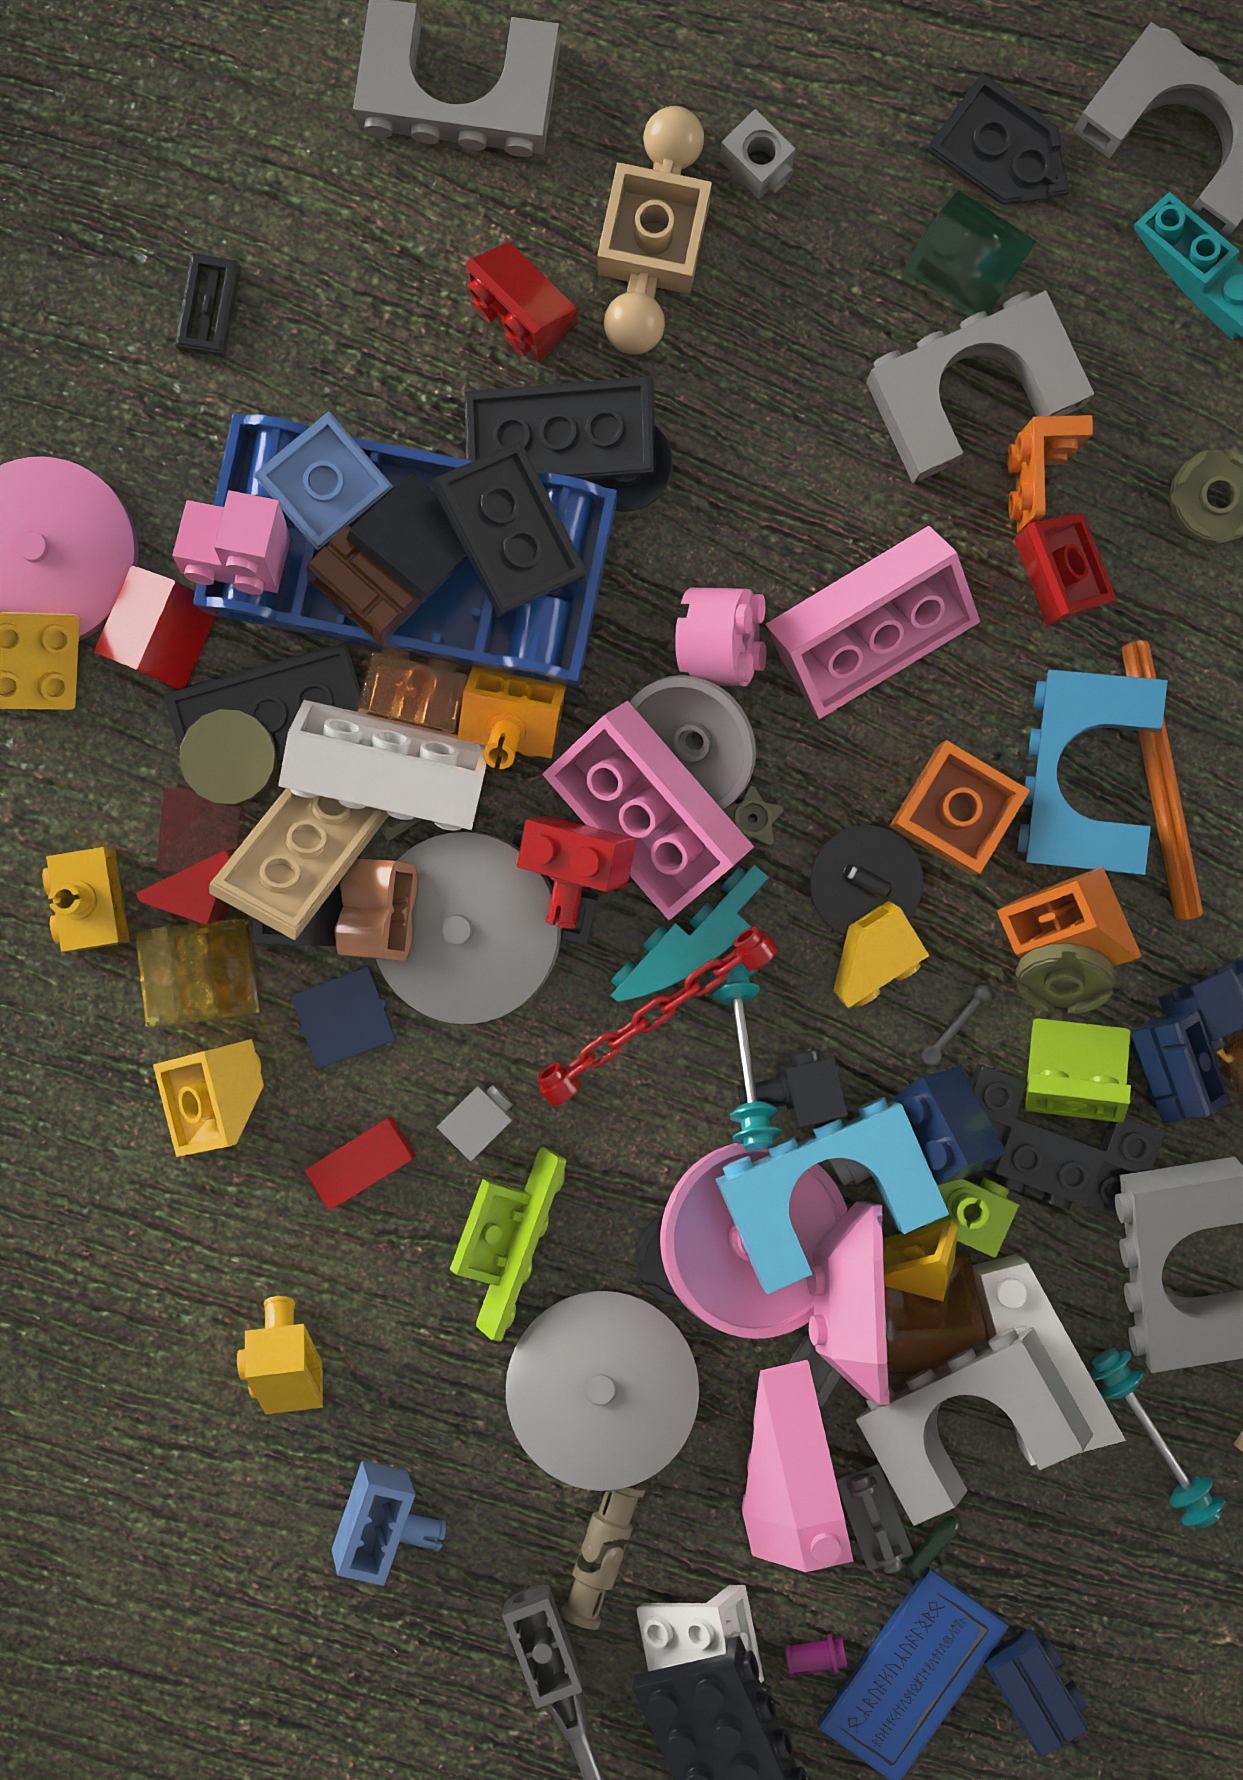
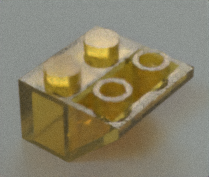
[135,919,259,1028]

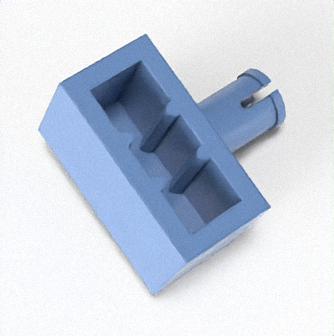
[331,1460,446,1586]

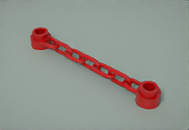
[537,926,778,1106]

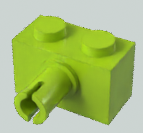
[924,1177,1019,1258]

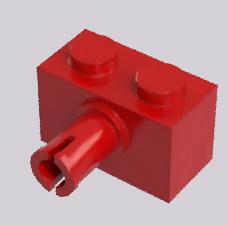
[517,815,637,929]

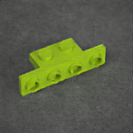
[450,1147,566,1342]

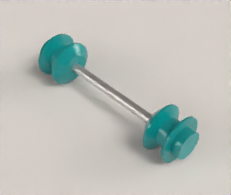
[710,963,782,1151]
[1089,1348,1225,1529]

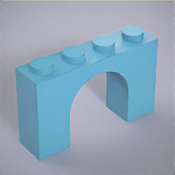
[715,1097,949,1295]

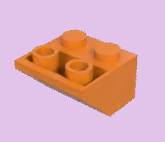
[996,866,1142,967]

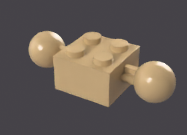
[597,106,712,355]

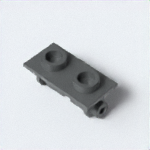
[836,1463,914,1573]

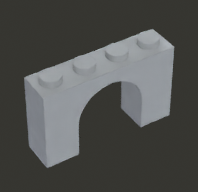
[353,0,560,157]
[1072,22,1243,239]
[866,290,1094,484]
[1115,1157,1243,1373]
[856,1327,1094,1526]

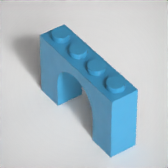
[1017,669,1168,875]

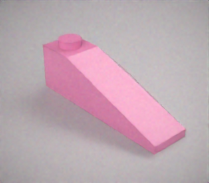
[742,1360,854,1572]

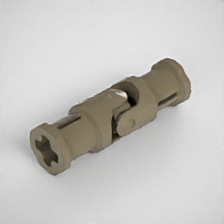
[560,1483,646,1630]

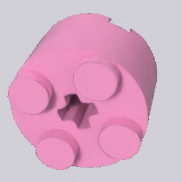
[676,587,767,687]

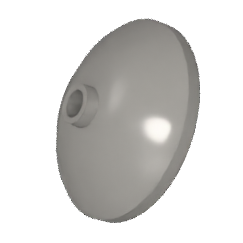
[629,675,756,810]

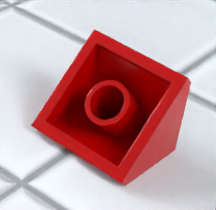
[1013,512,1117,627]
[93,565,216,690]
[136,848,238,925]

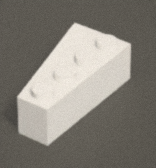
[971,1254,1126,1466]

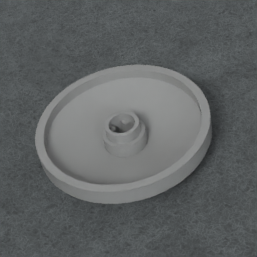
[376,832,561,1024]
[506,1291,699,1491]

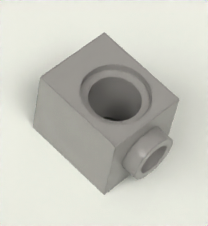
[719,109,796,200]
[437,1083,514,1162]

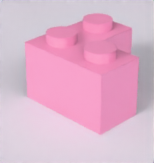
[172,490,291,595]

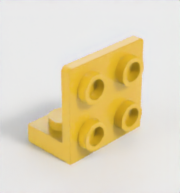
[0,611,80,710]

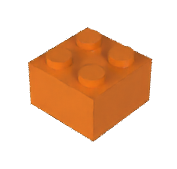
[889,740,1030,876]

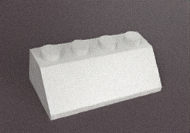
[278,700,487,831]

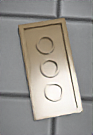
[209,788,389,940]

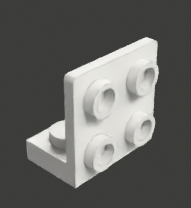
[637,1585,764,1683]

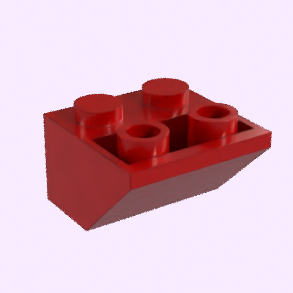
[465,241,578,363]

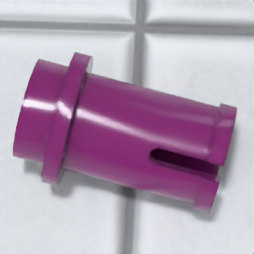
[785,1634,848,1678]

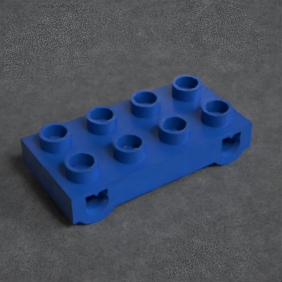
[193,413,617,689]

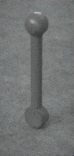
[921,984,993,1066]

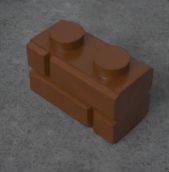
[307,526,421,645]

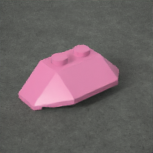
[807,1201,890,1405]

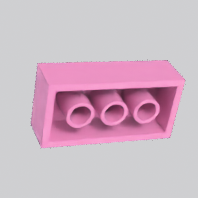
[542,700,754,920]

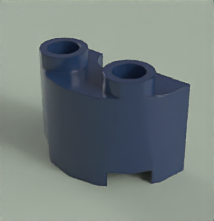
[1157,956,1243,1051]

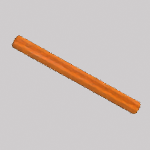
[1121,640,1203,921]

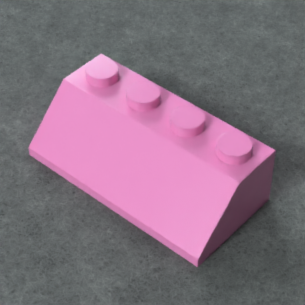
[766,526,980,719]

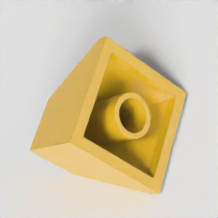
[153,1039,264,1157]

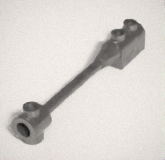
[502,1584,605,1780]

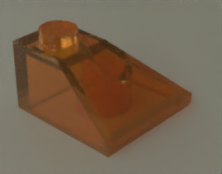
[884,1254,986,1373]

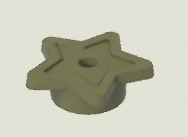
[723,786,784,845]

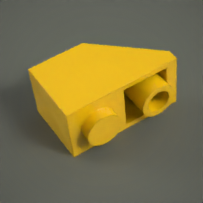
[833,900,929,1008]

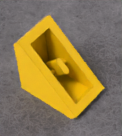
[883,1219,958,1302]

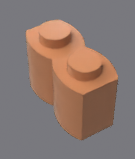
[334,859,418,961]

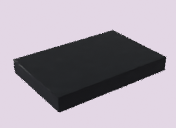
[431,441,588,617]

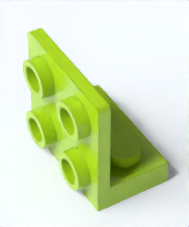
[1024,1018,1131,1123]

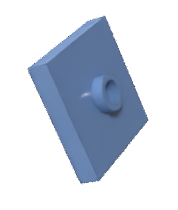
[253,411,394,553]

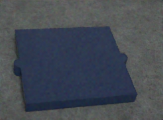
[290,966,396,1069]

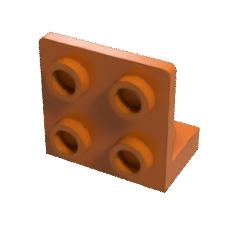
[1007,415,1093,533]

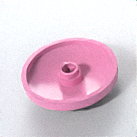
[0,457,139,641]
[660,1143,848,1339]

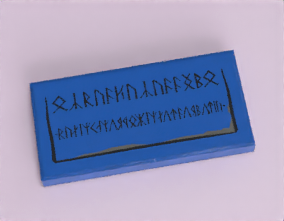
[817,1565,1009,1780]

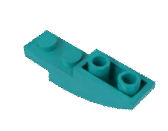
[1134,192,1243,340]
[610,864,769,1002]

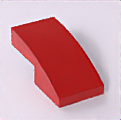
[304,1116,416,1211]

